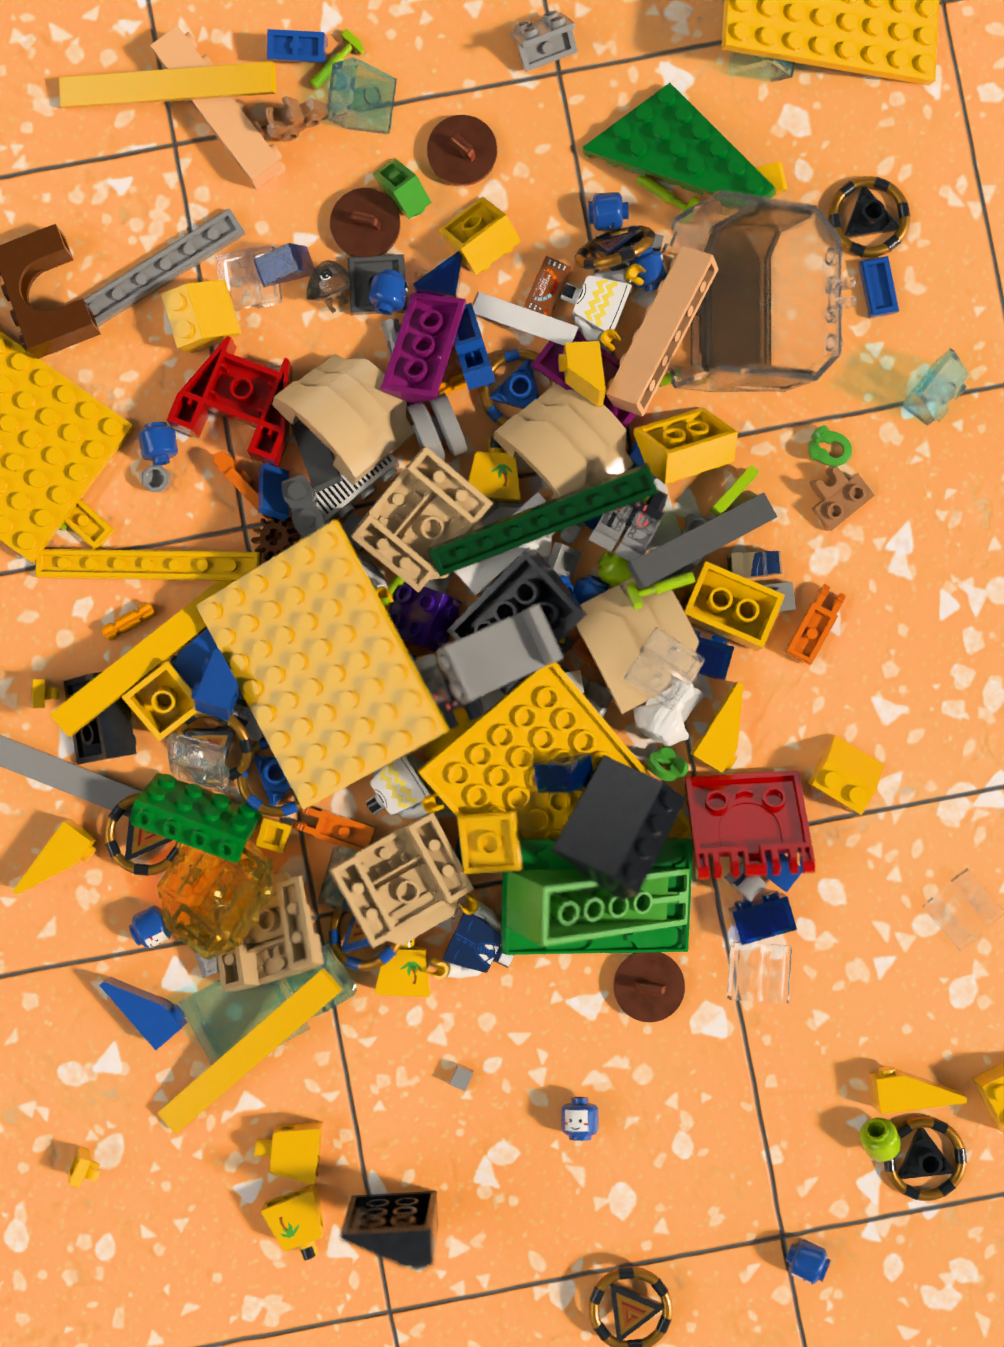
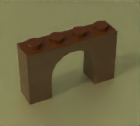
[0,223,101,359]

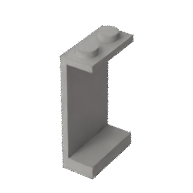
[437,604,563,705]

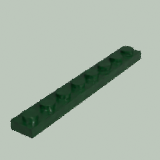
[429,463,659,577]

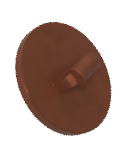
[427,115,497,186]
[330,188,401,257]
[613,952,685,1022]

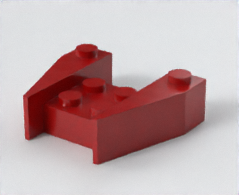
[166,336,293,468]

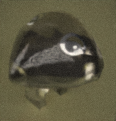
[306,260,351,313]

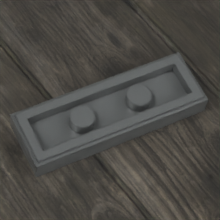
[290,420,343,492]

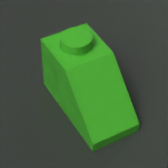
[373,158,432,219]

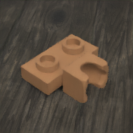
[265,96,330,142]
[809,465,875,531]

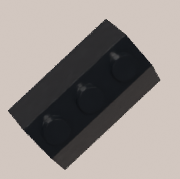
[63,672,137,765]

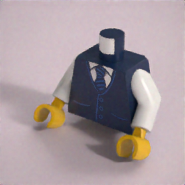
[428,893,514,979]

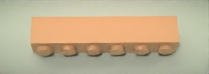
[150,25,283,190]
[606,246,718,417]

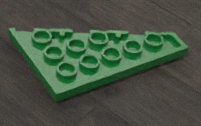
[582,83,776,212]

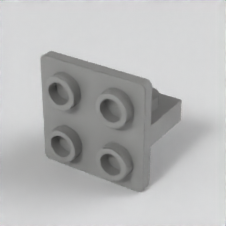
[509,10,578,72]

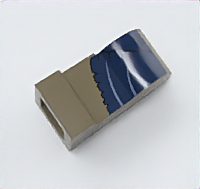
[727,551,783,579]

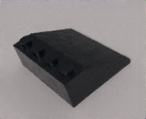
[447,549,587,694]
[551,755,686,901]
[340,1191,439,1271]

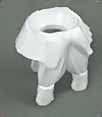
[633,677,705,746]

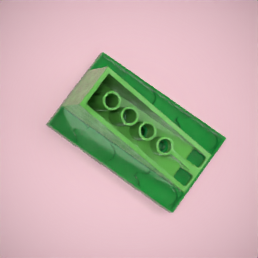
[501,837,693,955]

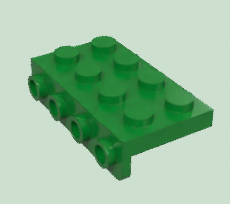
[130,773,263,863]

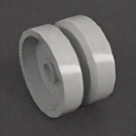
[407,392,468,461]

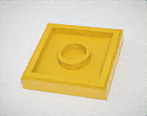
[457,811,523,874]

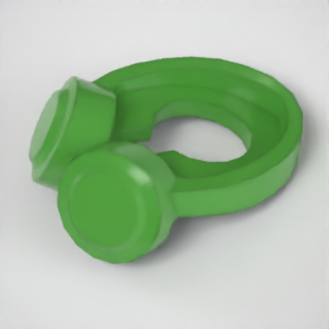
[808,425,852,466]
[646,746,689,781]

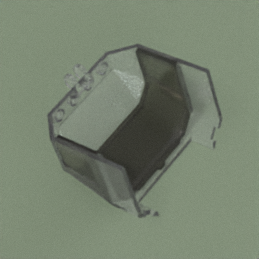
[661,190,857,392]

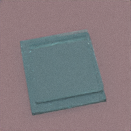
[178,979,310,1065]

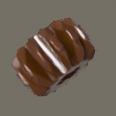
[251,517,301,561]

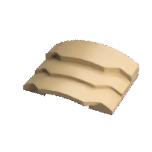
[273,354,414,485]
[493,384,634,500]
[350,446,493,593]
[575,578,699,714]
[329,813,474,948]
[210,871,324,992]

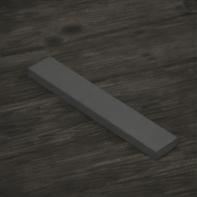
[626,492,778,590]

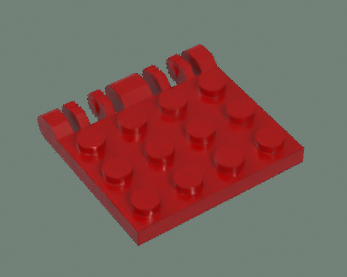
[684,770,816,880]

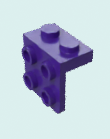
[387,581,462,652]

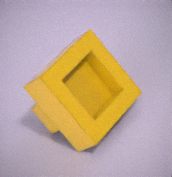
[31,679,59,708]
[255,817,292,853]
[67,1147,101,1188]

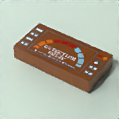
[523,256,572,317]

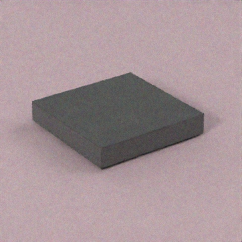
[348,254,407,315]

